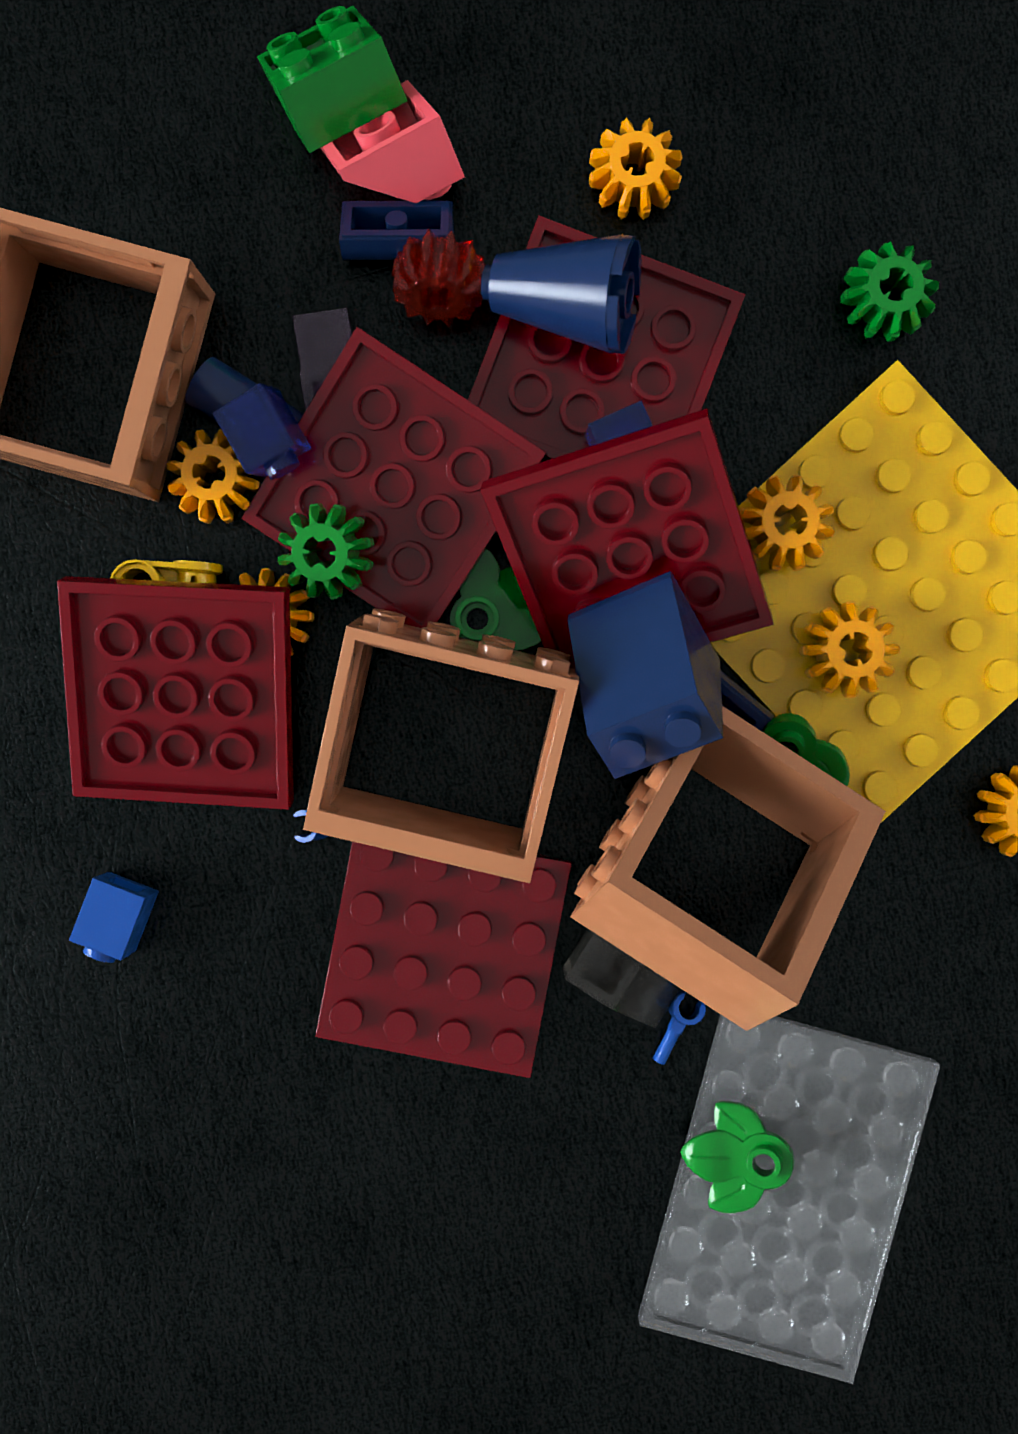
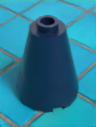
[481,234,642,354]

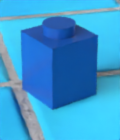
[69,872,159,963]

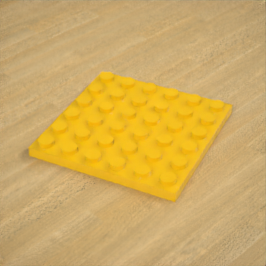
[711,360,1018,822]

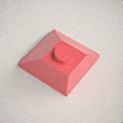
[321,80,465,203]

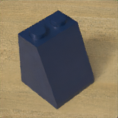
[567,571,724,779]

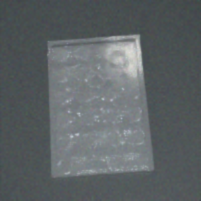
[638,1014,940,1384]

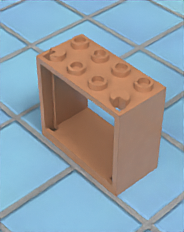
[0,208,215,502]
[303,608,579,883]
[570,706,886,1031]

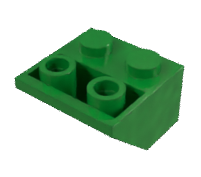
[257,5,408,153]

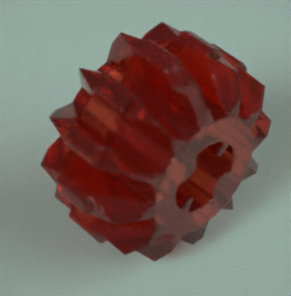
[392,228,485,328]

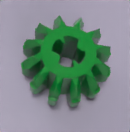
[840,241,940,342]
[277,503,374,599]

